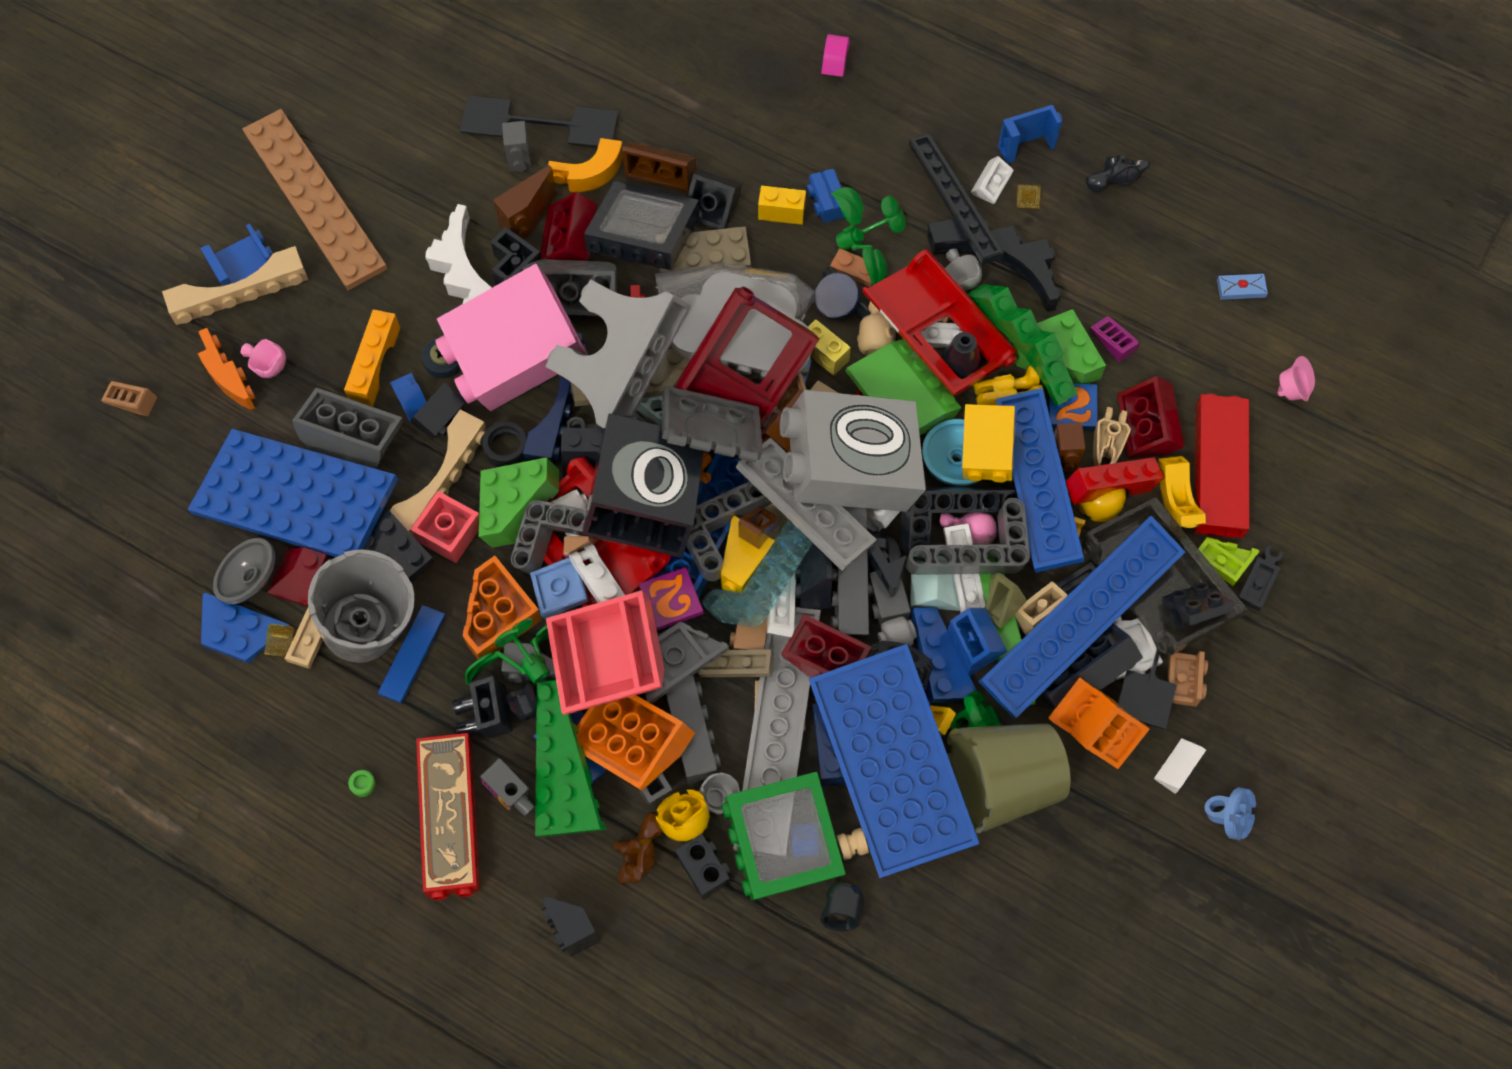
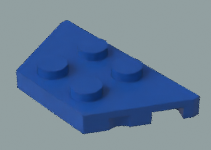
[201,592,291,663]

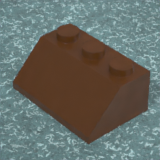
[622,142,696,192]

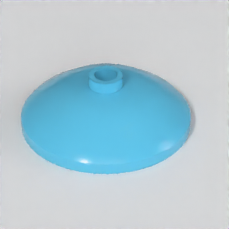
[922,419,978,486]

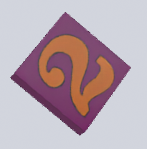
[639,567,703,630]

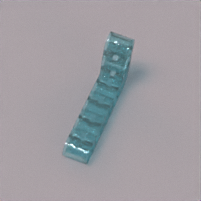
[703,520,813,627]

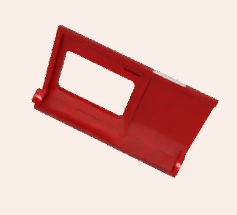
[862,249,1018,397]

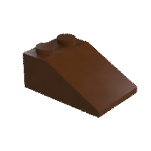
[493,165,557,239]

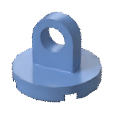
[1204,787,1256,840]

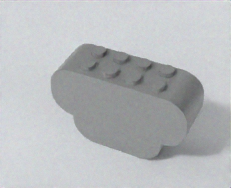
[670,272,811,381]

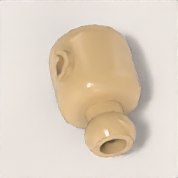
[857,301,896,356]

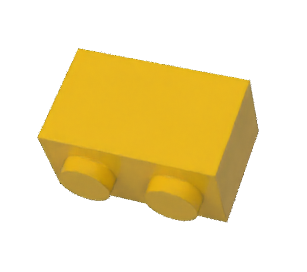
[758,186,806,225]

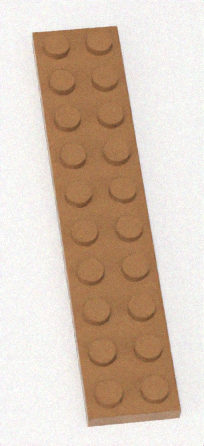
[242,109,387,291]

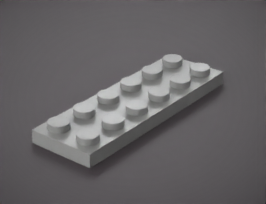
[736,438,877,571]

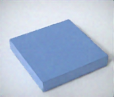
[530,558,589,619]

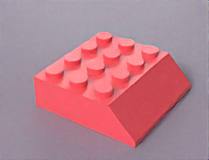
[546,590,665,715]

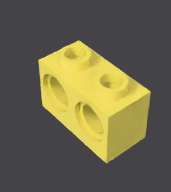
[808,320,851,376]

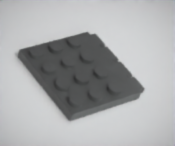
[662,386,763,462]

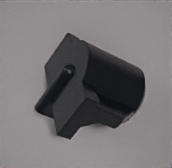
[503,684,537,721]

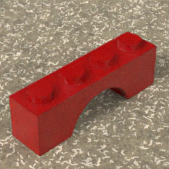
[1066,457,1165,505]

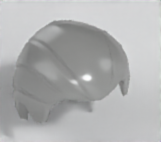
[945,249,982,291]

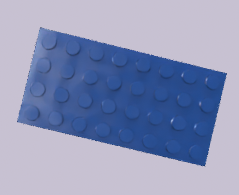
[187,429,398,557]
[809,644,979,878]

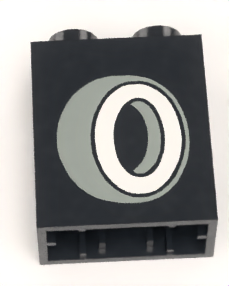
[582,413,704,558]

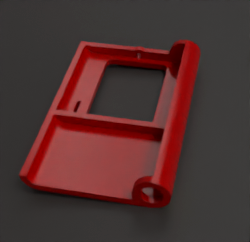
[532,457,671,607]

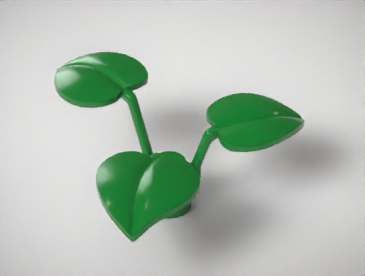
[831,187,906,285]
[465,618,550,686]

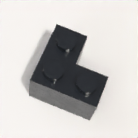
[491,227,541,285]

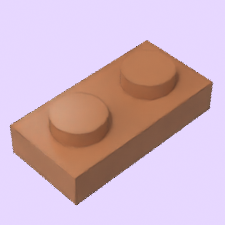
[830,248,872,287]

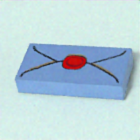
[1217,274,1268,300]

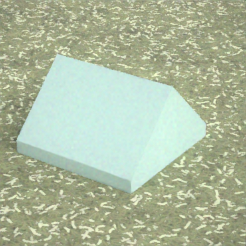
[910,556,960,611]

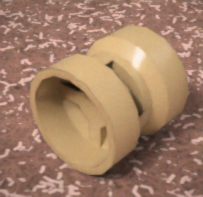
[835,828,869,861]

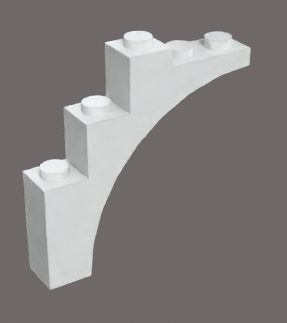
[425,204,492,304]

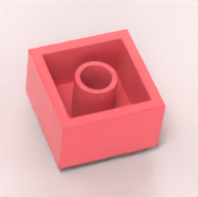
[410,491,479,563]

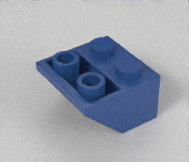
[948,608,1007,676]

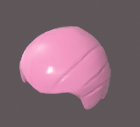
[240,339,286,378]
[940,512,998,545]

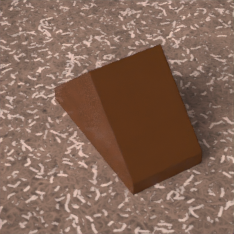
[738,506,781,549]

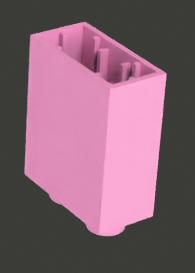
[435,264,588,411]

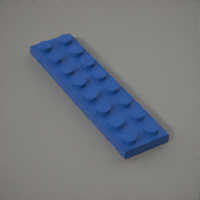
[996,388,1084,573]

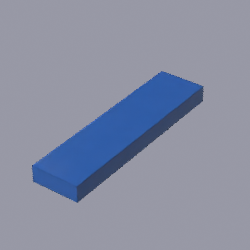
[378,605,446,704]

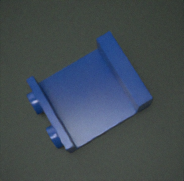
[998,105,1062,163]
[200,224,273,286]

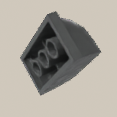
[523,259,617,316]
[292,388,403,469]

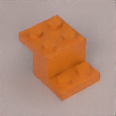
[1049,678,1150,769]

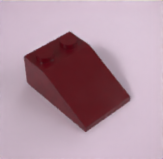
[781,614,871,678]

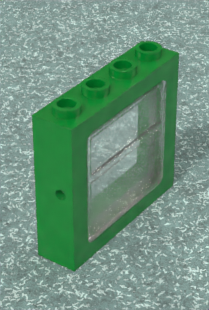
[721,772,846,901]

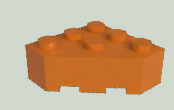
[463,556,542,659]

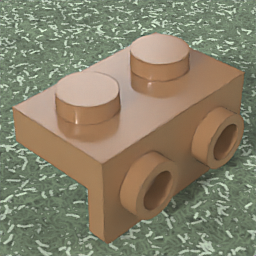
[1167,651,1208,707]

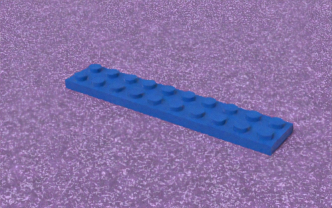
[978,516,1185,719]

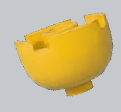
[1077,488,1126,522]
[656,790,710,842]

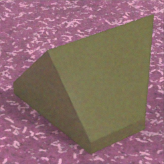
[985,573,1027,628]

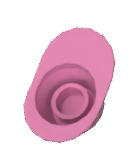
[1277,356,1315,401]

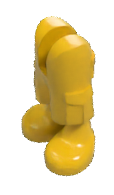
[973,365,1044,405]

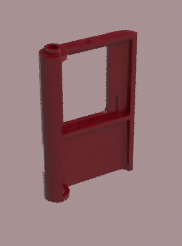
[673,286,819,428]

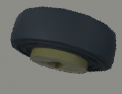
[422,337,461,378]

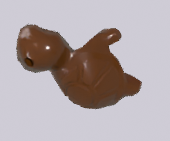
[613,812,663,883]

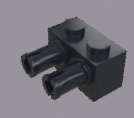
[452,676,513,739]

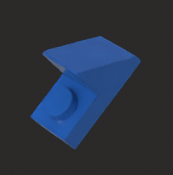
[390,373,426,423]

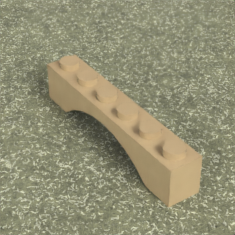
[162,246,308,325]
[390,410,487,537]

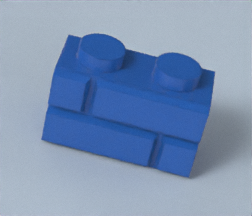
[806,169,845,223]

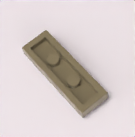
[698,649,774,677]

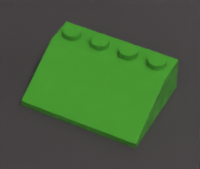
[845,339,961,435]

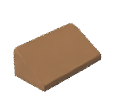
[564,536,600,556]

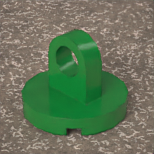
[951,690,1001,730]

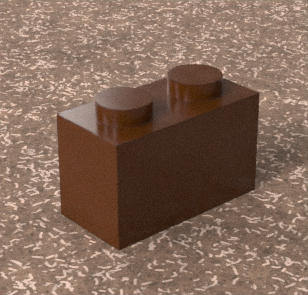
[1054,423,1085,473]

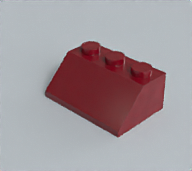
[540,192,597,261]
[1117,376,1184,458]

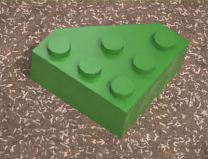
[1009,309,1106,384]
[479,458,559,548]

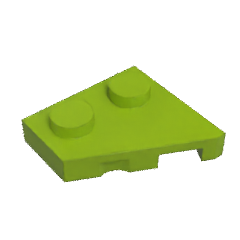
[1192,537,1259,586]

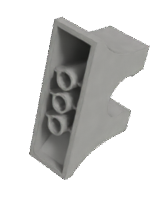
[545,279,691,428]

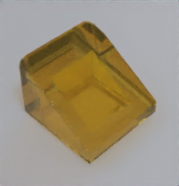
[1016,185,1041,209]
[264,624,294,656]

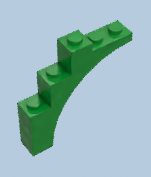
[967,284,1078,405]

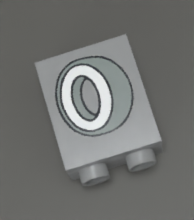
[780,390,926,512]

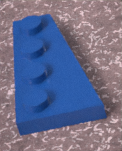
[910,607,977,703]

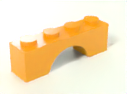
[344,310,400,407]

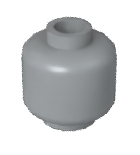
[878,616,917,646]

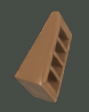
[101,381,157,416]

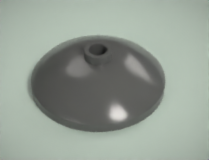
[213,538,275,604]

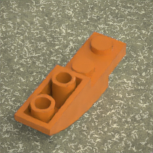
[198,328,255,410]

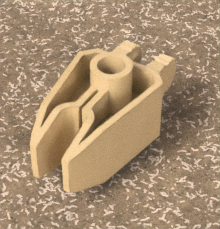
[1093,407,1131,466]

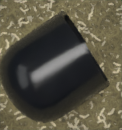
[820,882,864,931]

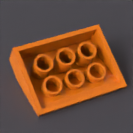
[576,695,695,791]

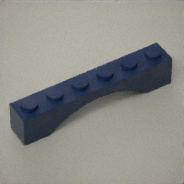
[523,333,588,465]

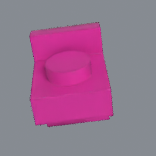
[821,34,850,77]

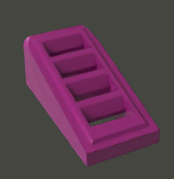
[1089,316,1140,362]

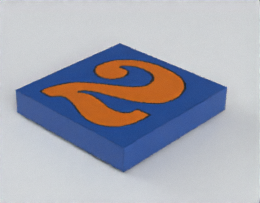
[1049,383,1097,430]

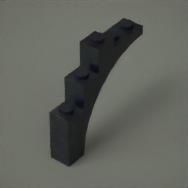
[927,213,1060,312]

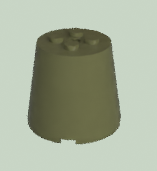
[947,724,1071,833]

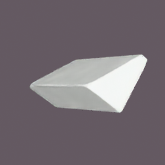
[971,156,1014,204]
[1154,739,1206,794]

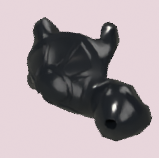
[1086,155,1150,193]

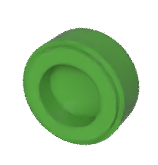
[348,770,376,797]

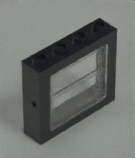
[584,181,699,271]

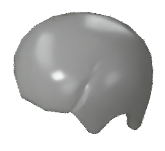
[699,772,740,815]

